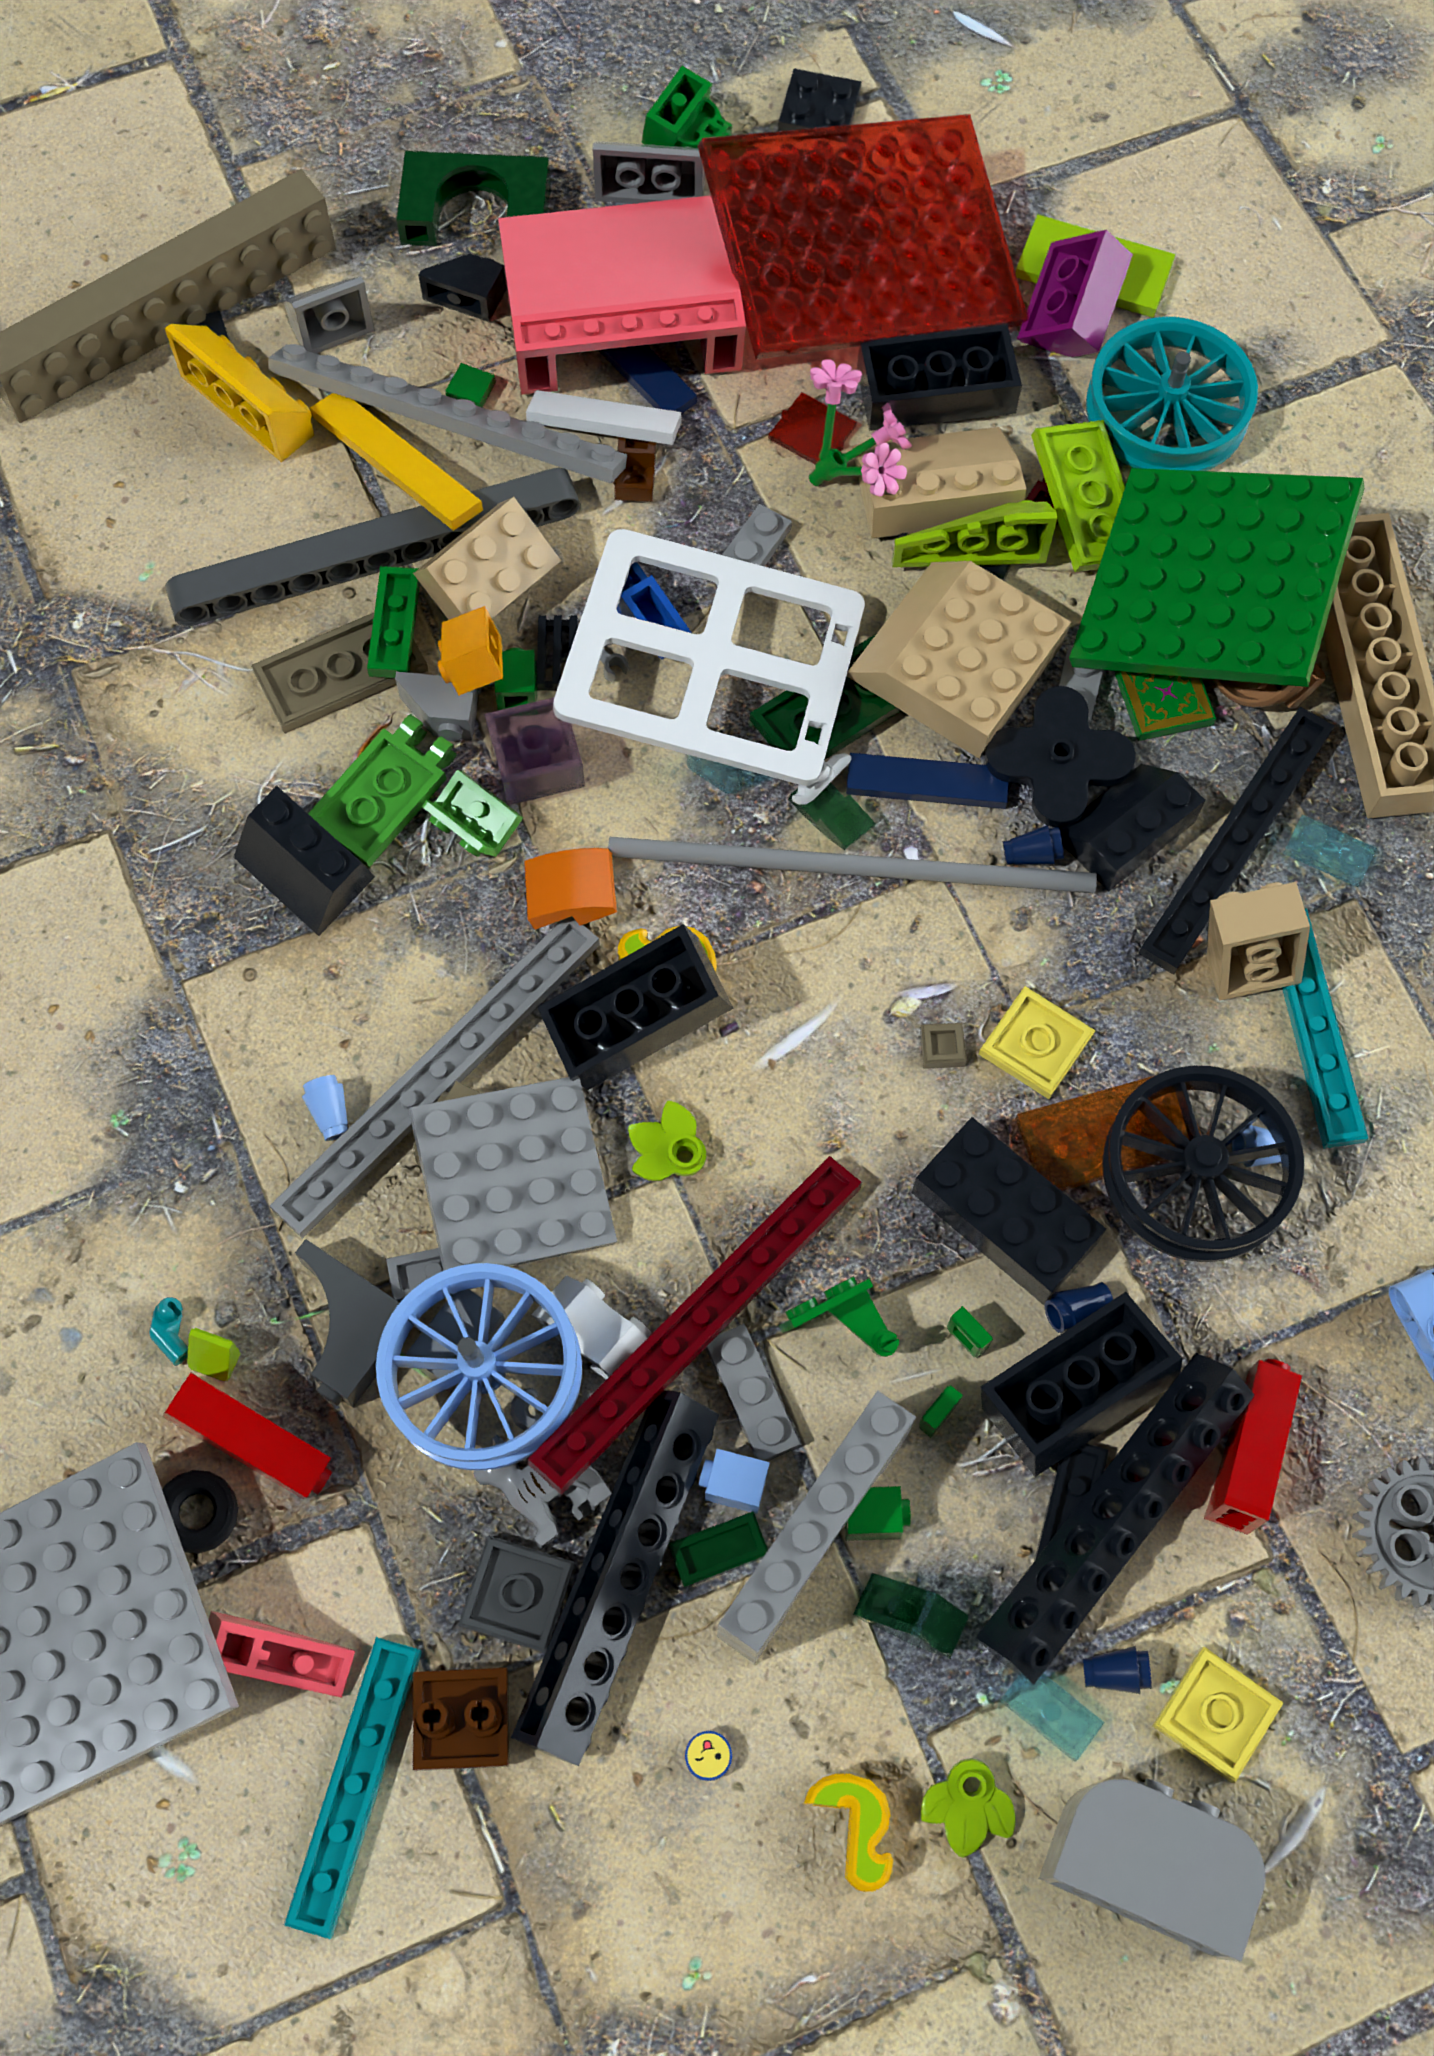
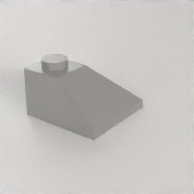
[283,276,374,354]

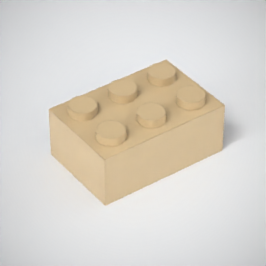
[413,497,561,620]
[1207,882,1310,1001]

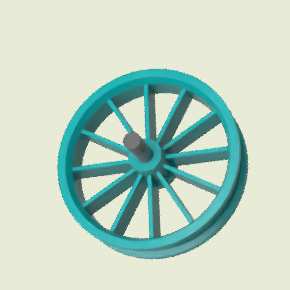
[1086,317,1258,471]

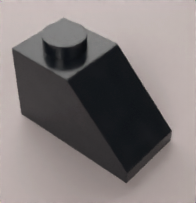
[418,253,507,322]

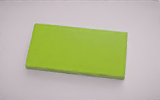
[1015,214,1176,318]
[1031,420,1125,573]

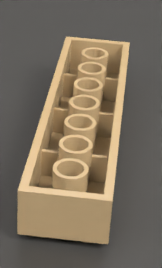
[1323,513,1434,819]

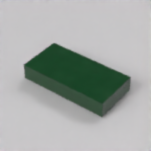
[668,1511,768,1589]

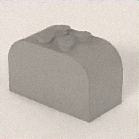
[1039,1779,1265,1962]

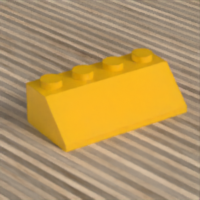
[165,324,314,462]

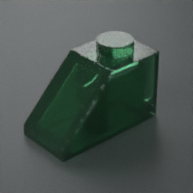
[853,1573,969,1659]

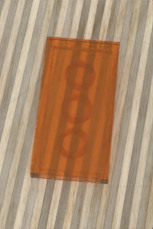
[1015,1076,1201,1191]

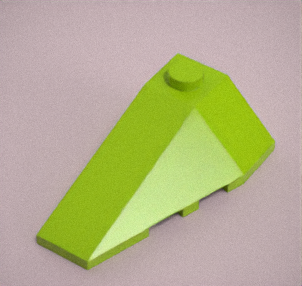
[892,500,1057,568]

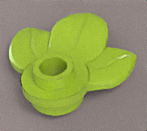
[628,1100,706,1181]
[921,1758,1015,1858]

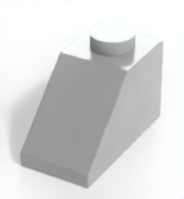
[395,672,479,741]

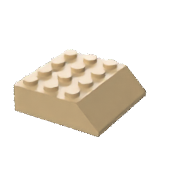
[847,561,1071,759]

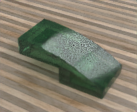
[788,782,876,850]

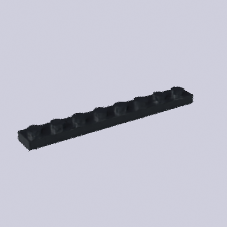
[1138,706,1335,975]

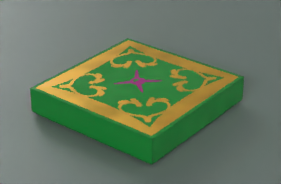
[1115,671,1216,741]

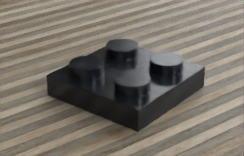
[778,68,862,145]

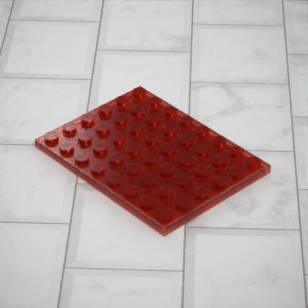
[698,114,1028,359]

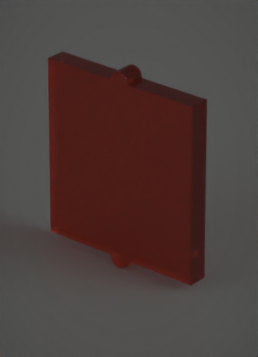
[768,392,857,465]

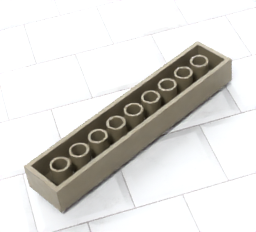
[0,169,336,423]

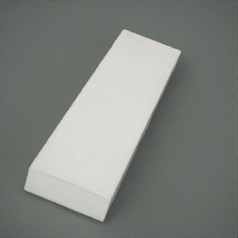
[526,390,681,445]

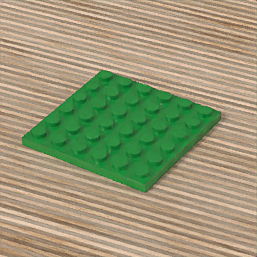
[1069,468,1365,687]

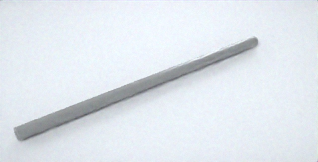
[608,837,1097,893]

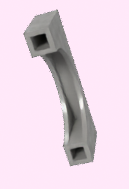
[717,1390,916,1664]

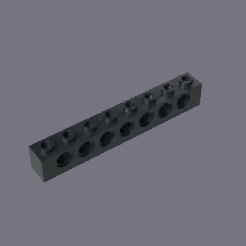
[976,1353,1255,1685]
[511,1390,719,1766]

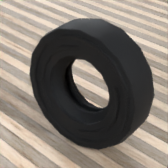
[162,1470,239,1554]

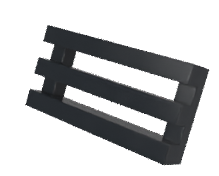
[537,615,578,691]

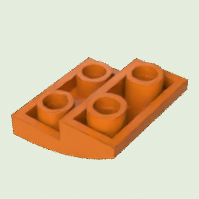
[524,848,617,930]

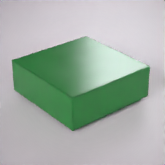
[445,363,496,407]
[947,1306,993,1358]
[919,1385,963,1438]

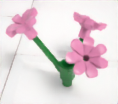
[808,359,912,497]

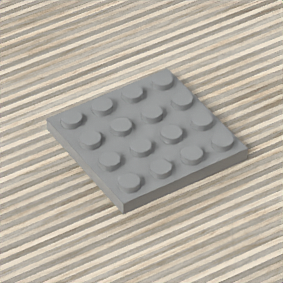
[409,1077,617,1271]

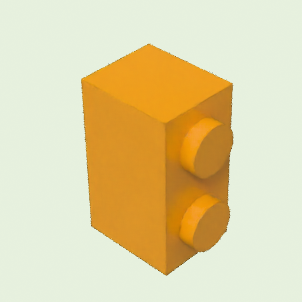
[437,606,503,695]

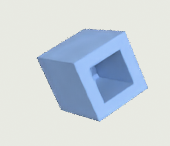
[699,1449,770,1514]

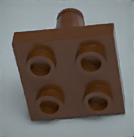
[413,1668,509,1771]

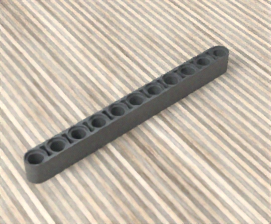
[165,468,581,626]

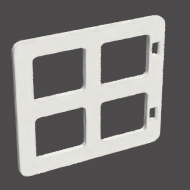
[553,529,865,786]

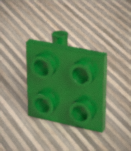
[779,1276,899,1357]

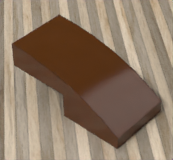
[615,437,657,502]

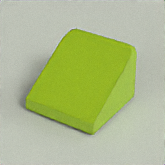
[187,1328,241,1382]

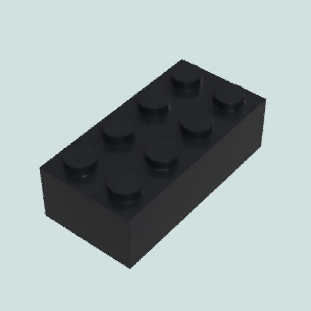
[857,324,1022,431]
[537,924,734,1090]
[911,1117,1106,1305]
[980,1292,1182,1477]

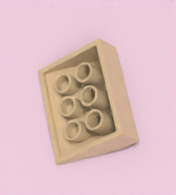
[852,427,1027,539]

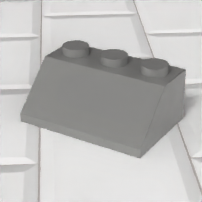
[592,141,706,204]

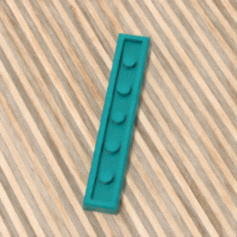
[1282,908,1368,1149]
[284,1637,422,1939]

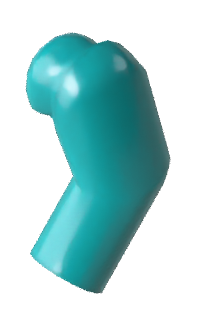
[149,1297,188,1366]

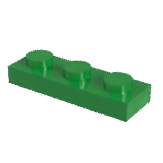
[367,566,420,678]

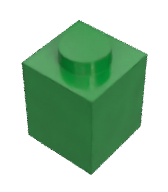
[495,648,537,713]
[845,1486,911,1541]

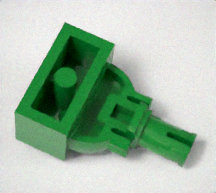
[641,65,758,168]

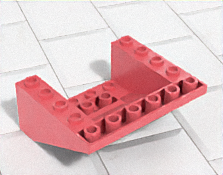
[498,195,746,395]

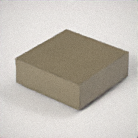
[920,1023,967,1069]

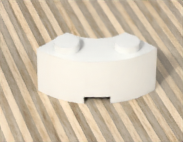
[531,1275,652,1380]

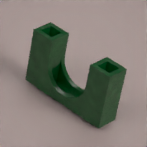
[396,151,551,247]

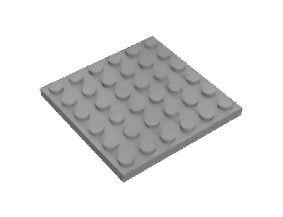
[0,1442,239,1826]

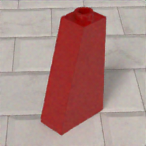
[1204,1359,1302,1535]
[163,1372,332,1499]

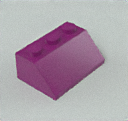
[1017,229,1133,357]

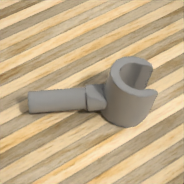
[600,649,628,682]

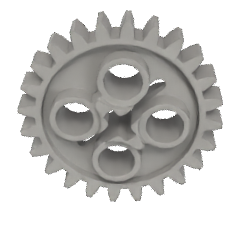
[1352,1458,1434,1610]

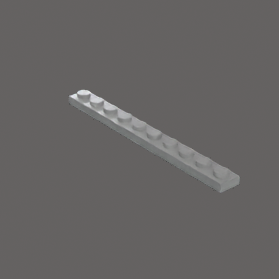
[268,344,627,484]
[269,916,600,1239]

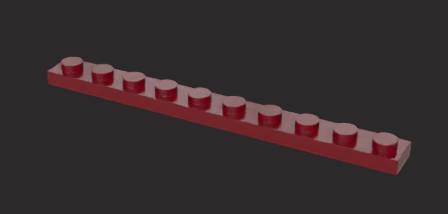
[528,1156,862,1495]

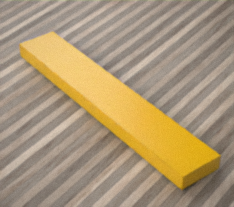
[310,393,483,531]

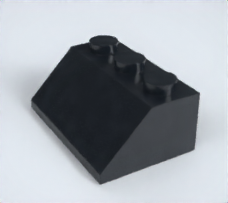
[1059,763,1206,892]
[233,785,375,936]

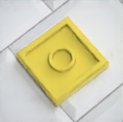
[978,986,1095,1099]
[1152,1646,1283,1783]

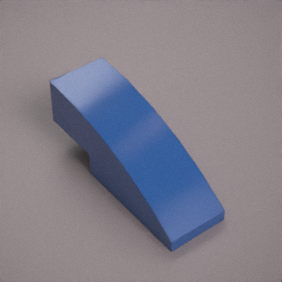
[596,562,692,660]

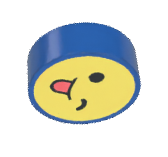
[685,1731,732,1781]

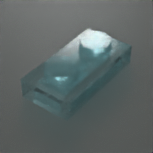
[1283,814,1377,888]
[999,1673,1105,1762]

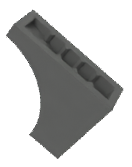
[295,1239,399,1408]

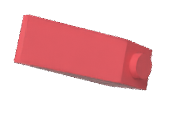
[208,1611,355,1698]

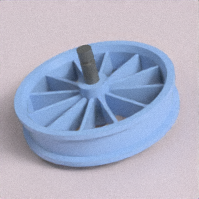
[376,1263,582,1471]

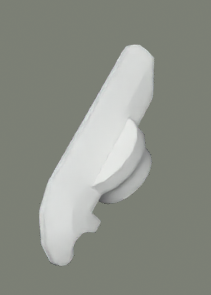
[792,753,851,805]

